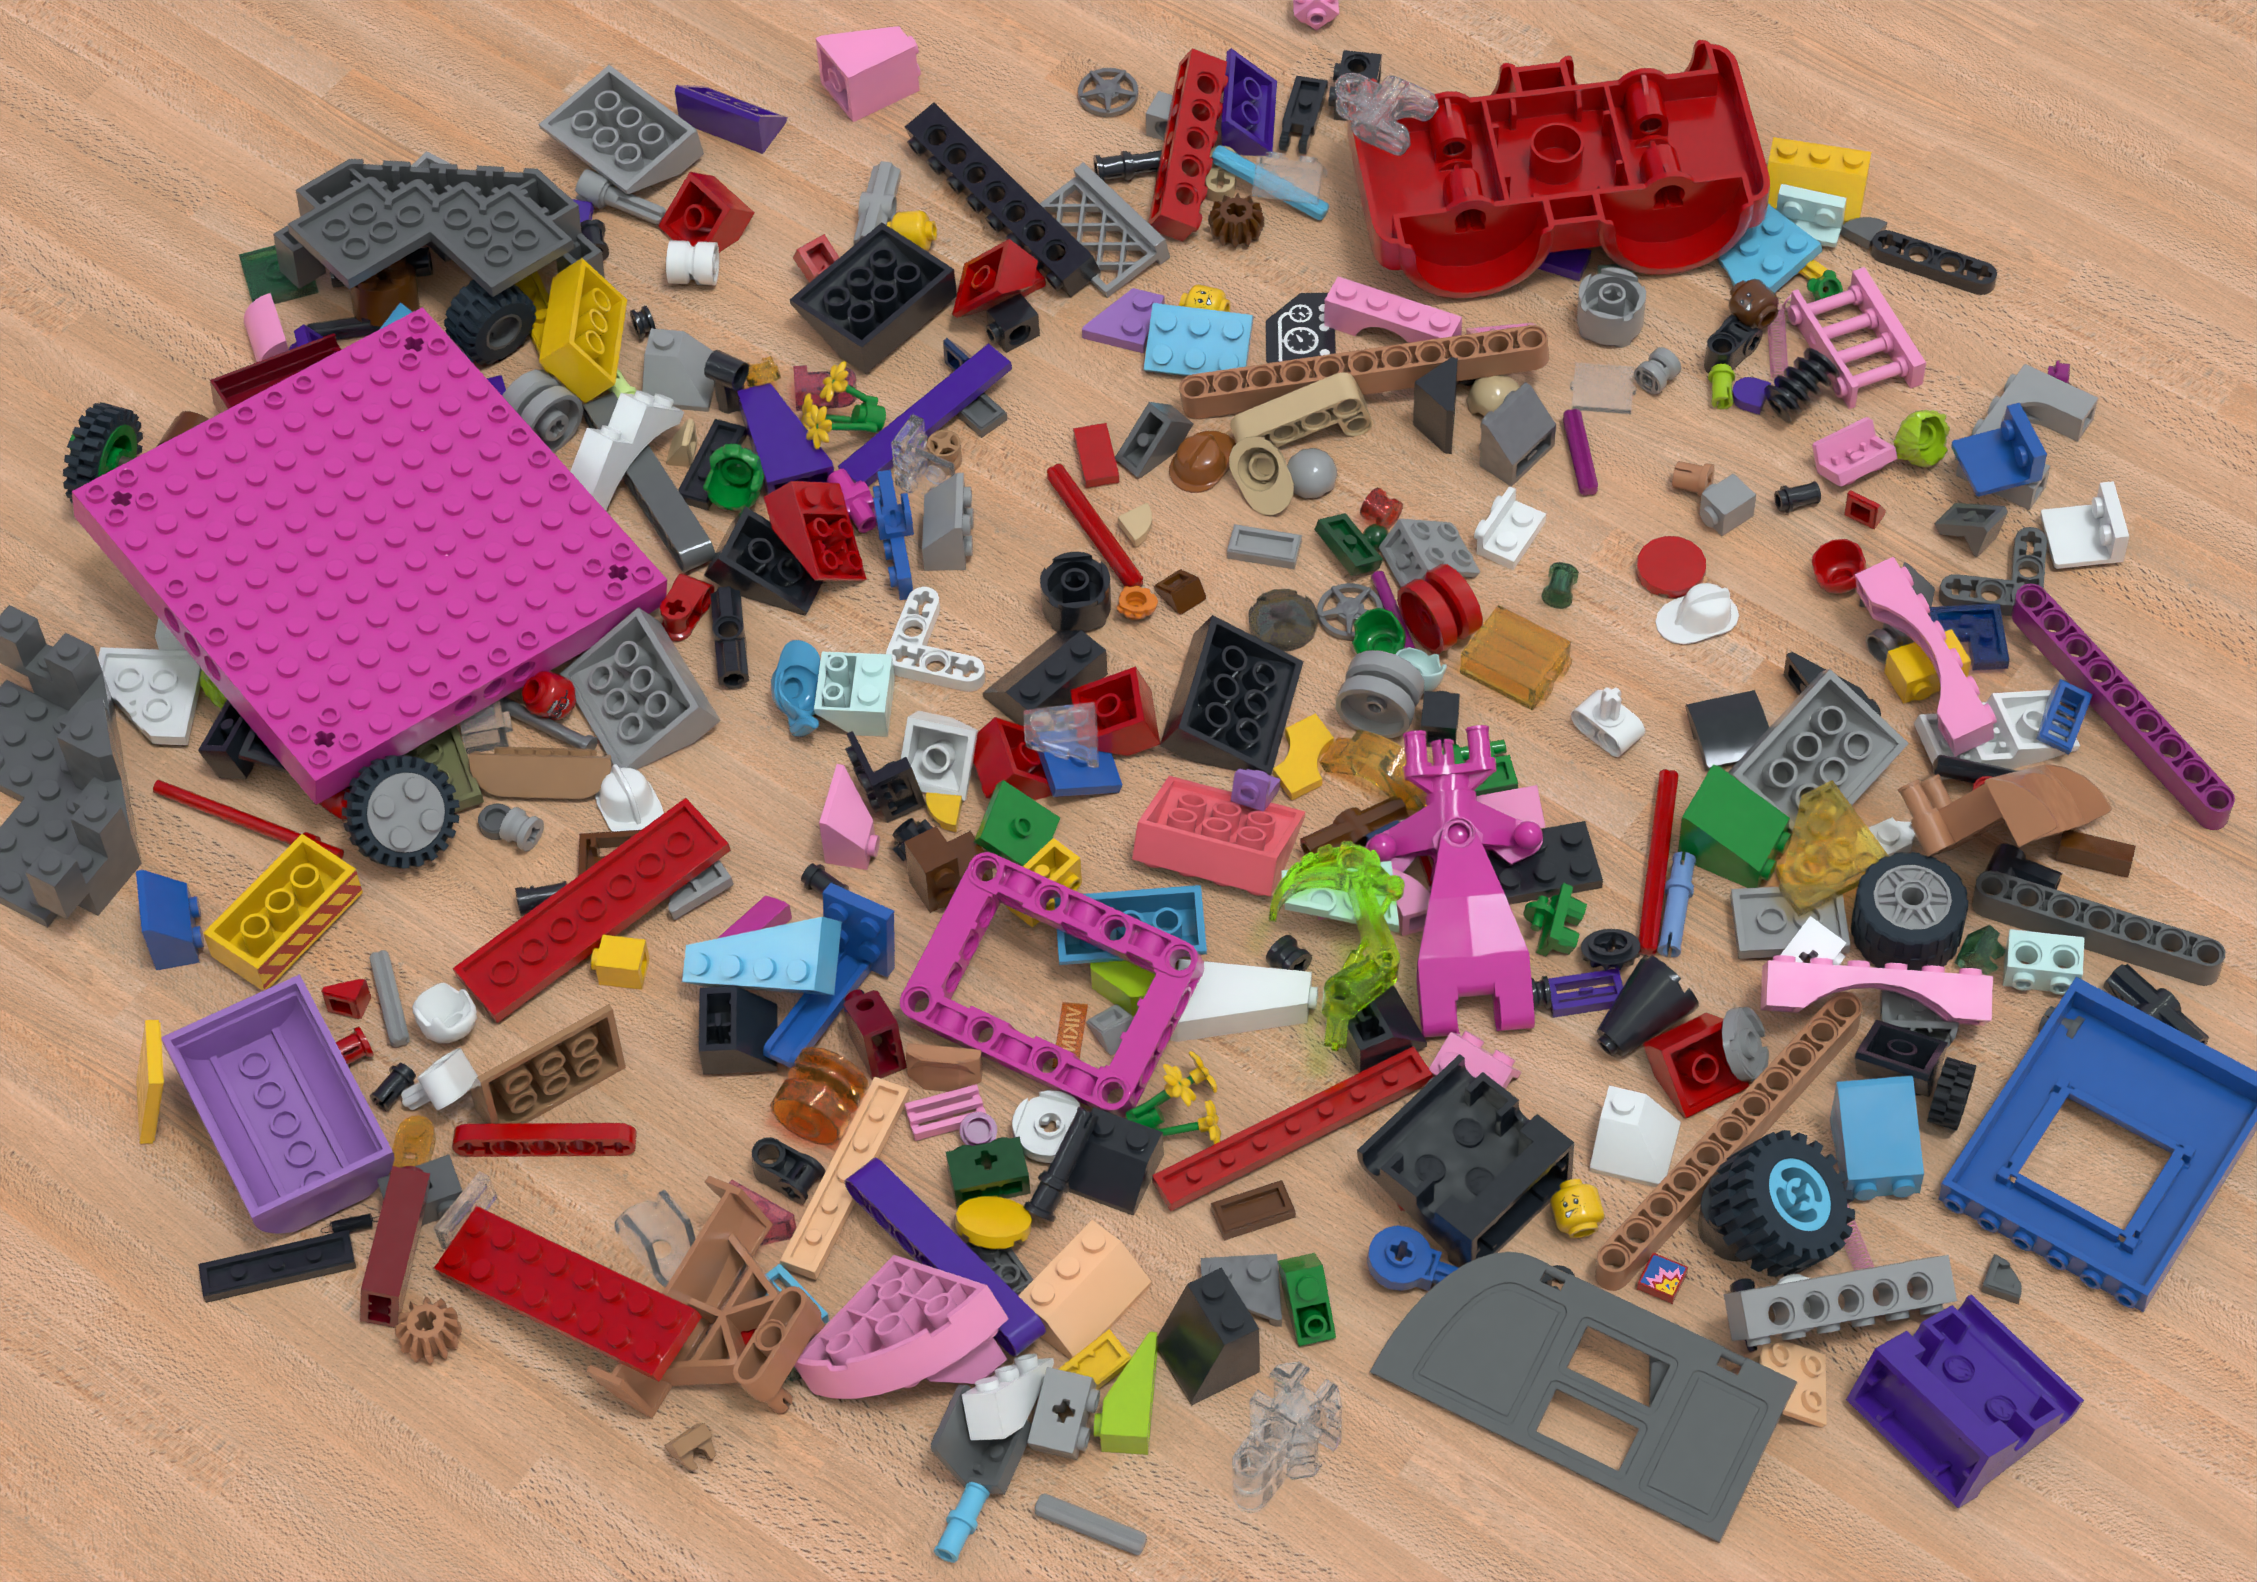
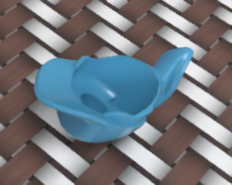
[771,640,820,737]

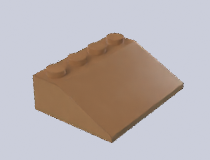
[470,1004,626,1124]

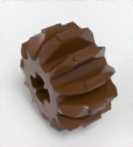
[1208,193,1265,249]

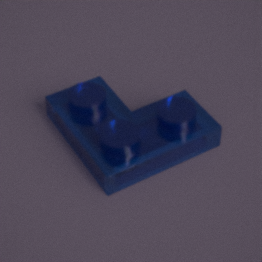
[1928,604,2010,671]

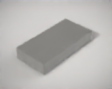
[1227,524,1302,569]

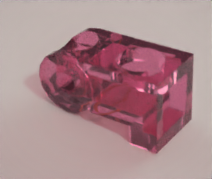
[793,365,857,411]

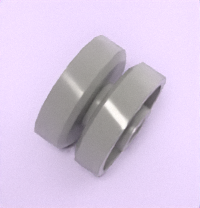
[502,369,583,453]
[1336,651,1424,738]

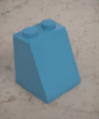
[1829,1076,1924,1201]

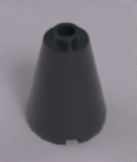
[1597,955,1699,1056]

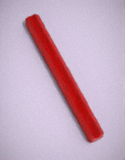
[1047,463,1143,587]

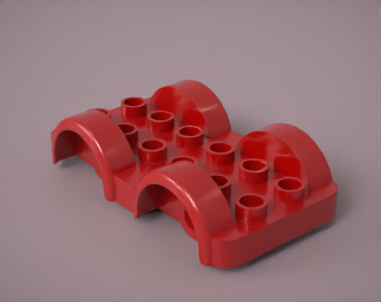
[1347,40,1770,299]

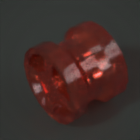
[1360,487,1403,530]

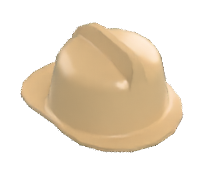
[1229,436,1294,515]

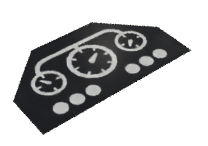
[1266,293,1336,363]

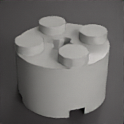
[1577,267,1646,348]

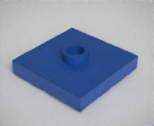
[1034,730,1123,797]

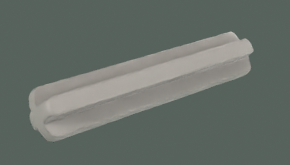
[369,950,410,1047]
[1035,1493,1147,1555]

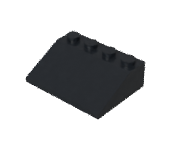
[790,222,957,374]
[1160,615,1304,776]

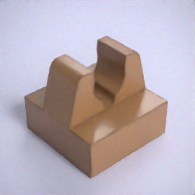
[664,1423,716,1471]

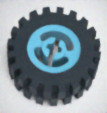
[1711,1130,1855,1277]

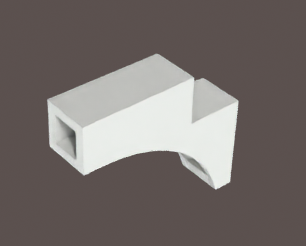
[570,390,684,511]

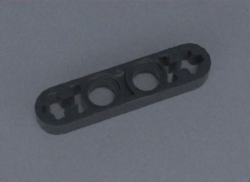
[1871,230,1997,295]

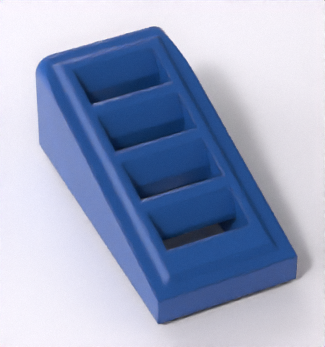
[2036,679,2093,755]

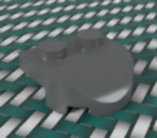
[1880,990,1959,1048]

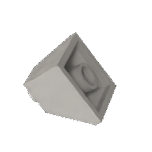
[642,328,714,412]

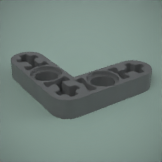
[1938,527,2047,616]

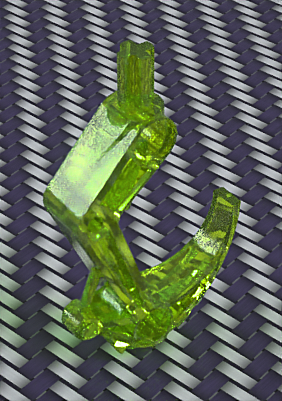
[1269,841,1405,1051]

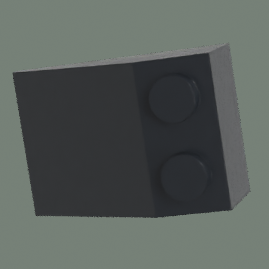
[704,506,824,616]

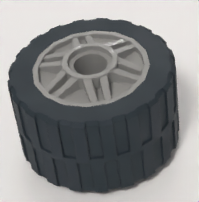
[1851,852,1969,971]

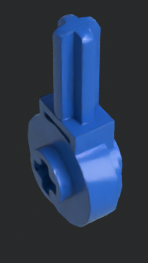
[1367,1225,1459,1291]

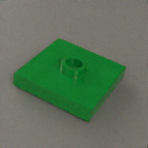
[974,780,1060,866]

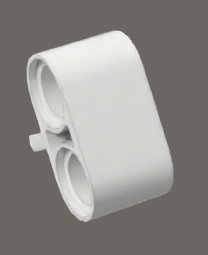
[1571,687,1645,757]
[401,1048,478,1110]

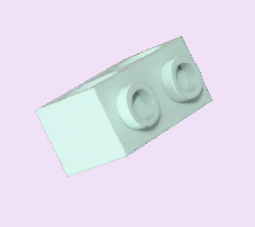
[2003,929,2085,995]

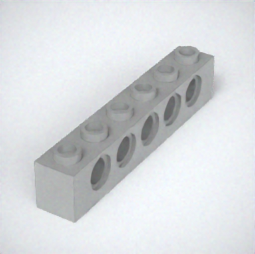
[1724,1255,1957,1347]

